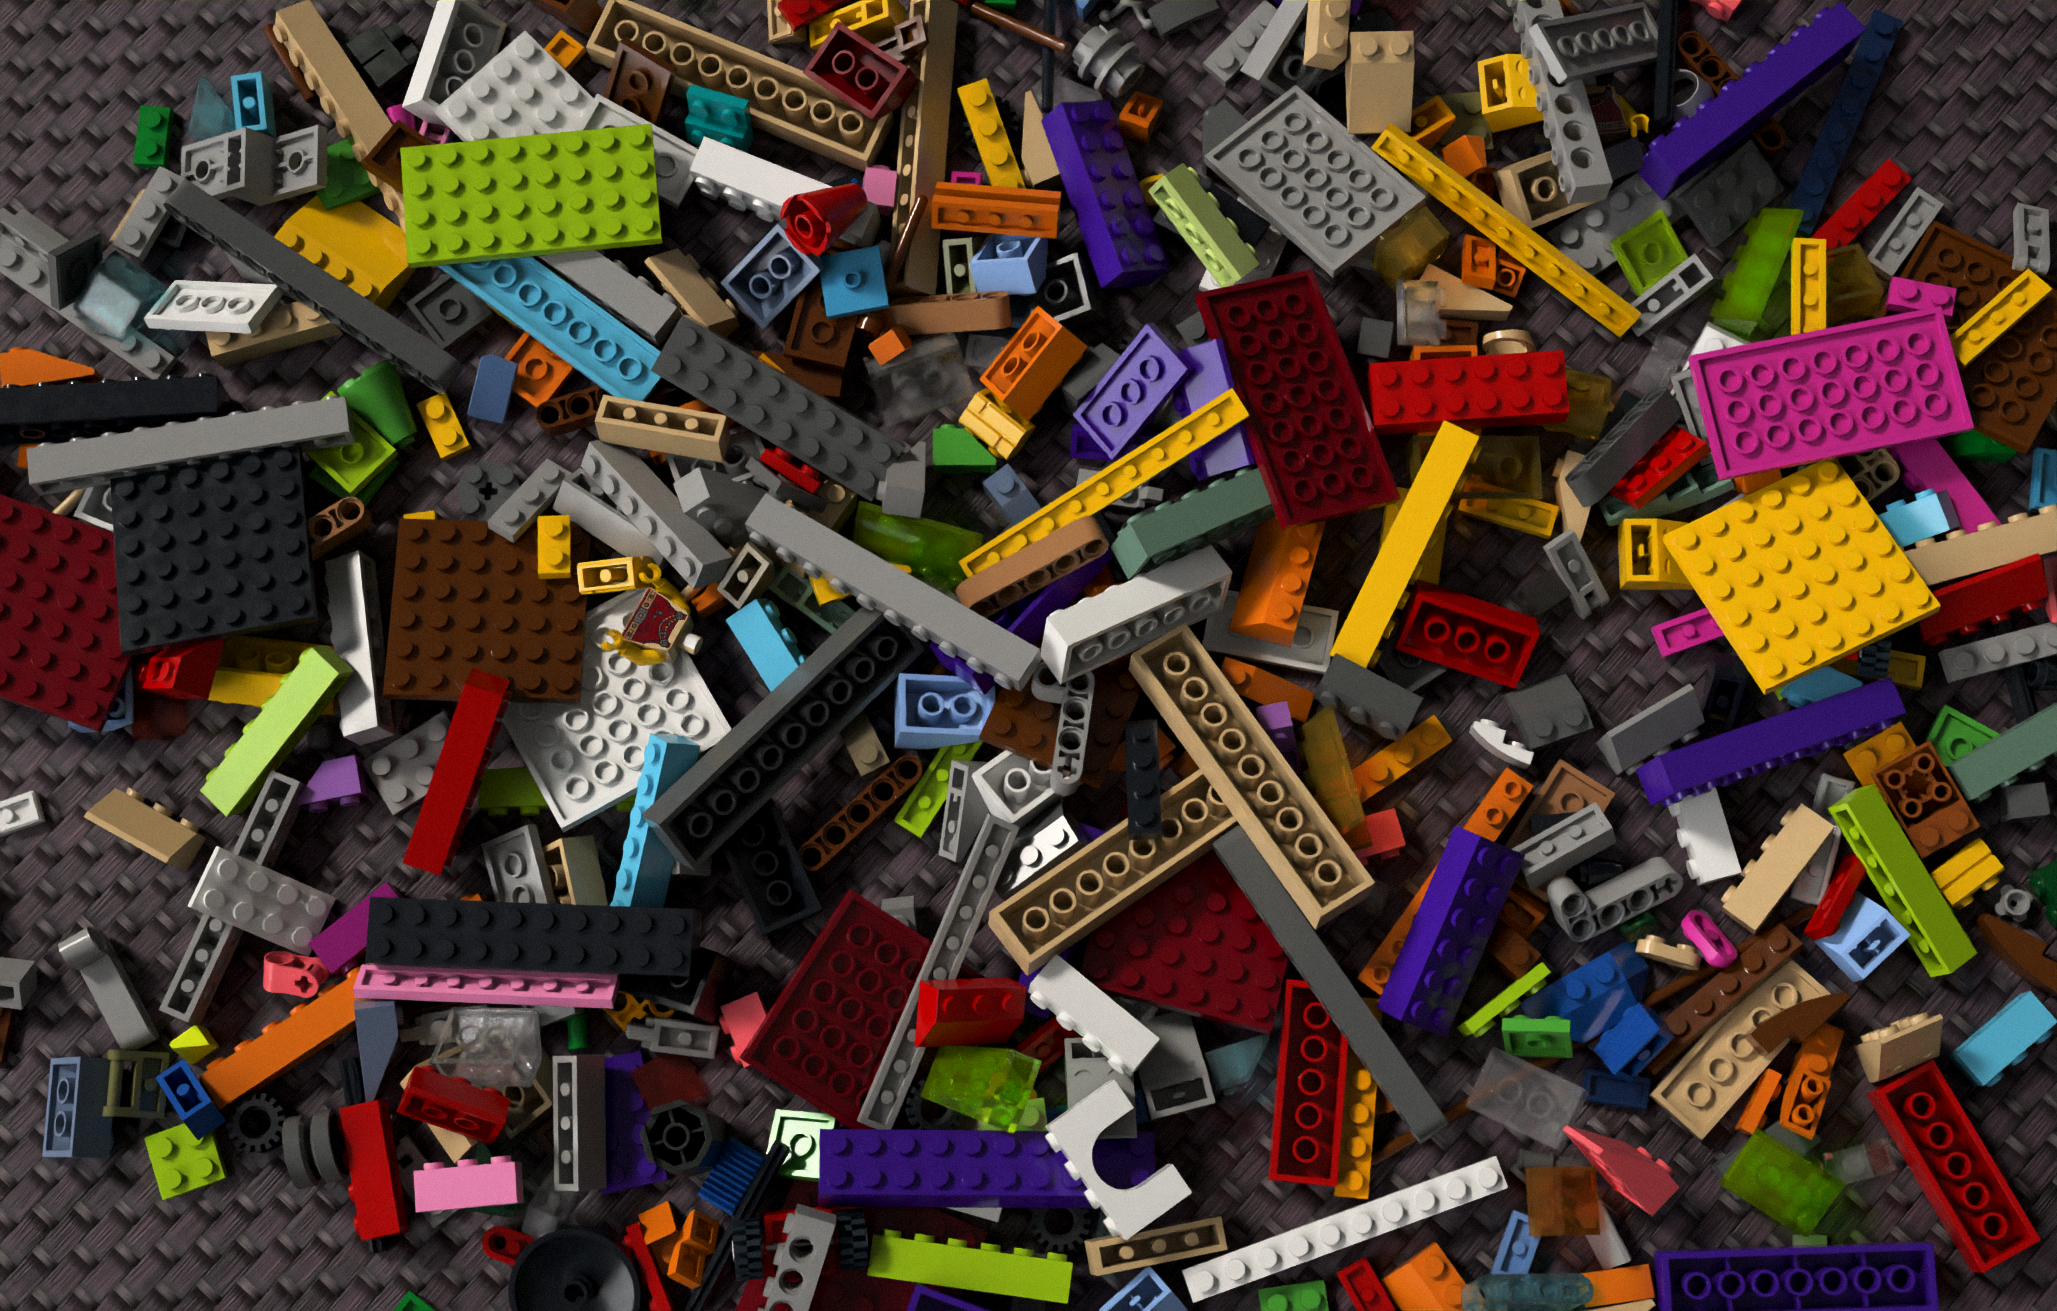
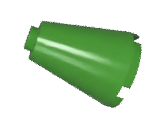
[337,360,418,450]

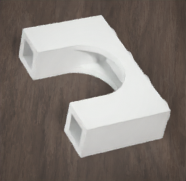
[1045,1080,1192,1240]

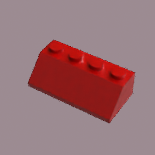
[1911,553,2049,648]
[1395,579,1540,689]

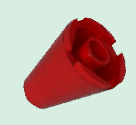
[781,183,868,256]

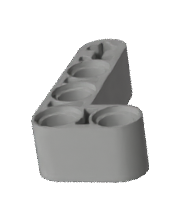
[1031,662,1095,796]
[1547,857,1683,942]
[58,927,159,1051]

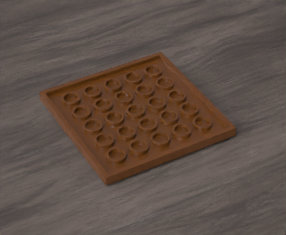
[1876,220,2057,455]
[383,519,592,704]

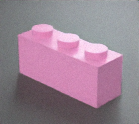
[414,1156,524,1212]

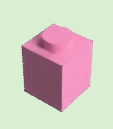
[862,165,897,216]

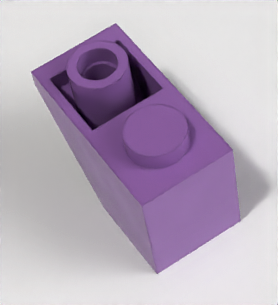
[1255,701,1302,775]
[297,755,369,813]

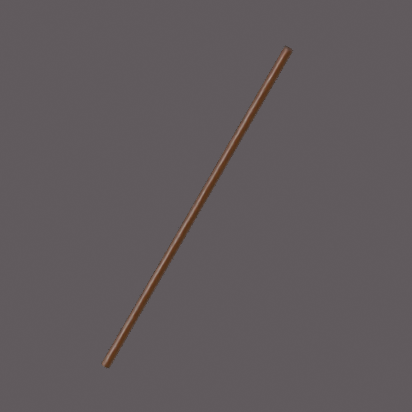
[1371,903,1816,1168]

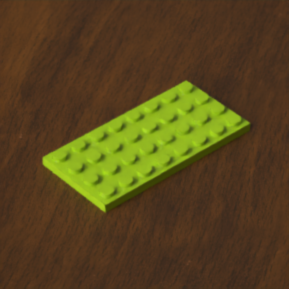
[400,124,663,268]

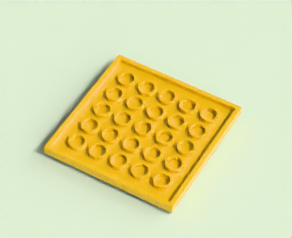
[1663,458,1941,695]

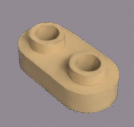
[1635,935,1702,970]

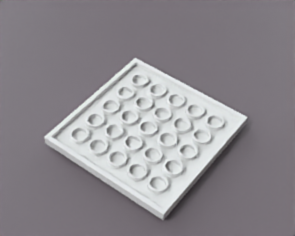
[502,588,732,833]

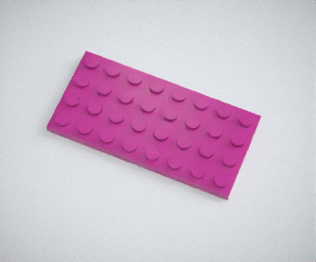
[1688,306,1974,481]

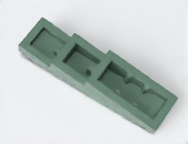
[1597,463,1735,526]
[767,558,856,635]

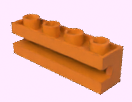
[932,181,1061,239]

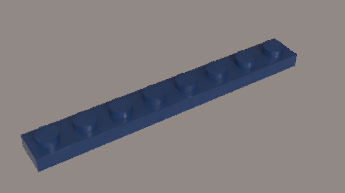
[1779,9,1903,238]

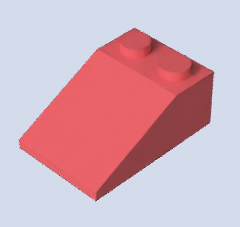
[1562,1125,1680,1216]

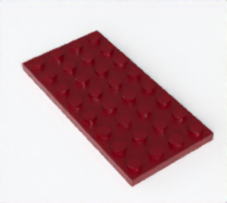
[1195,269,1401,531]

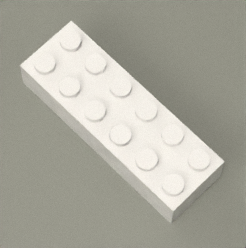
[689,136,882,248]
[1041,545,1233,684]

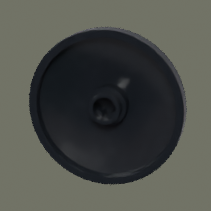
[508,1225,643,1311]

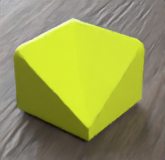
[169,1025,219,1064]

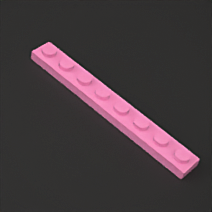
[353,964,620,1009]

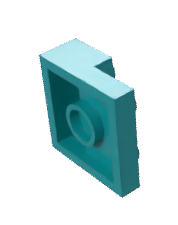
[685,84,754,153]

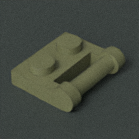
[102,1050,170,1119]

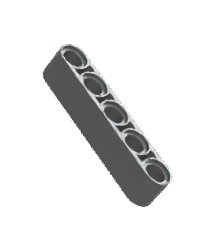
[1565,386,1683,507]

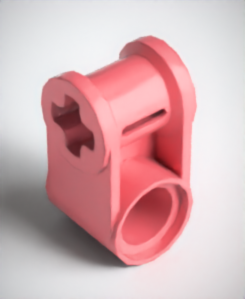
[263,951,330,998]

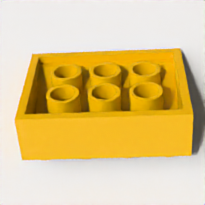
[274,195,417,311]

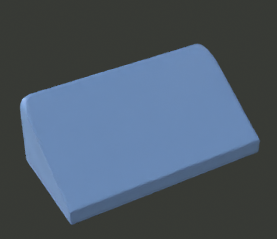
[467,354,519,424]

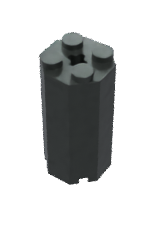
[640,1099,729,1176]

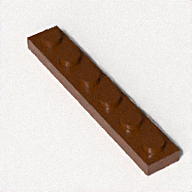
[1646,922,1804,1075]

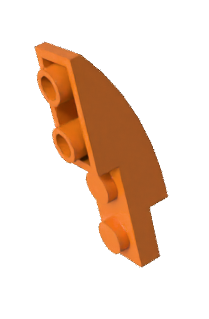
[1780,1022,1845,1140]

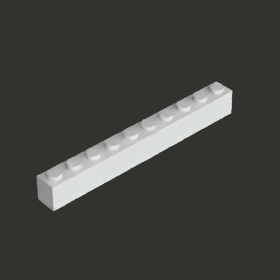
[1181,1156,1508,1303]

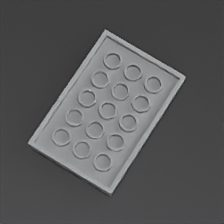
[1204,85,1426,278]

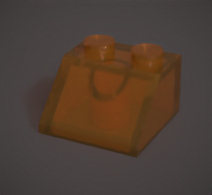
[1525,1166,1600,1237]

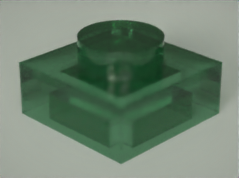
[1615,910,1658,943]

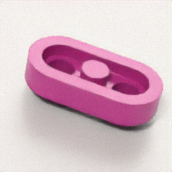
[1681,910,1738,968]

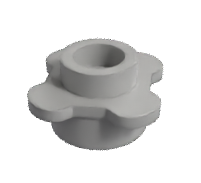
[1994,885,2033,922]

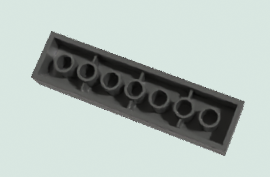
[650,315,906,502]

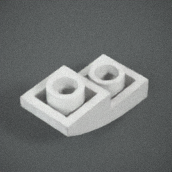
[1469,719,1534,770]

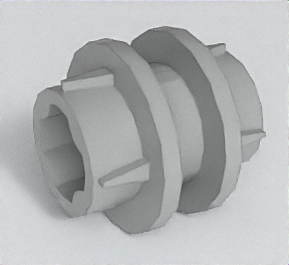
[1072,24,1145,98]

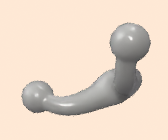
[1099,0,1154,31]

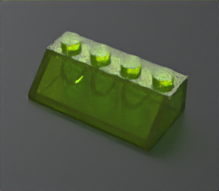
[1709,208,1805,340]
[852,501,985,585]

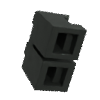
[346,21,420,99]

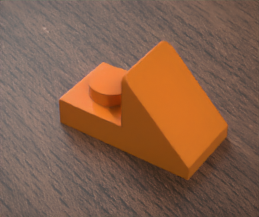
[638,1201,681,1276]

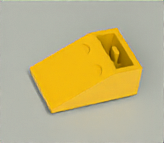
[1477,54,1566,133]
[1617,518,1694,590]

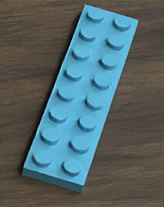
[437,257,664,402]

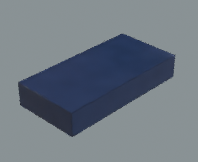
[1580,1067,1651,1111]

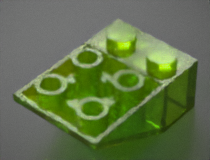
[920,1046,1042,1134]

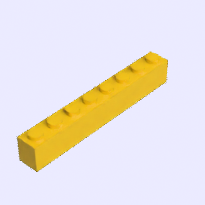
[1329,420,1483,669]

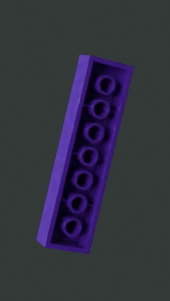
[1638,2,1866,200]
[1636,676,1906,808]
[1654,1241,1939,1311]

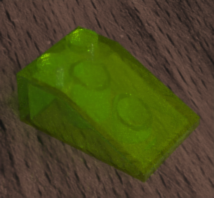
[1719,1128,1846,1238]

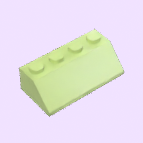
[1148,163,1259,288]

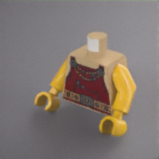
[1570,76,1649,144]
[601,563,703,666]

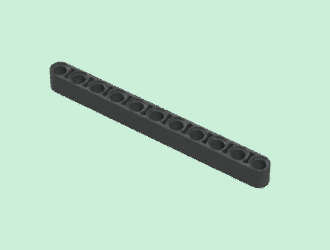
[163,180,463,394]
[1211,825,1448,1144]

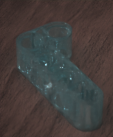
[1461,1273,1593,1311]

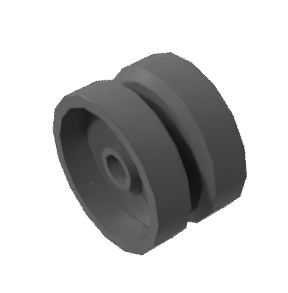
[282,1108,350,1189]

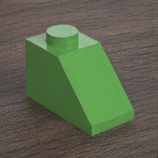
[933,424,997,473]

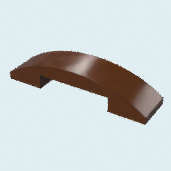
[873,14,929,64]

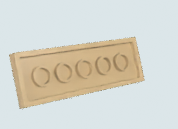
[1649,960,1831,1141]

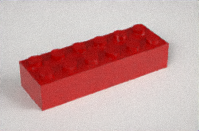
[1367,350,1569,435]
[403,668,513,876]
[1268,979,1348,1187]
[1866,1060,2041,1273]

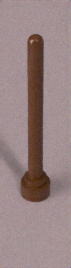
[855,194,928,338]

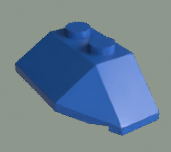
[1520,939,1649,1044]

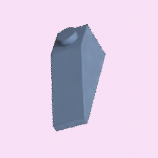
[982,463,1041,527]
[354,998,404,1102]

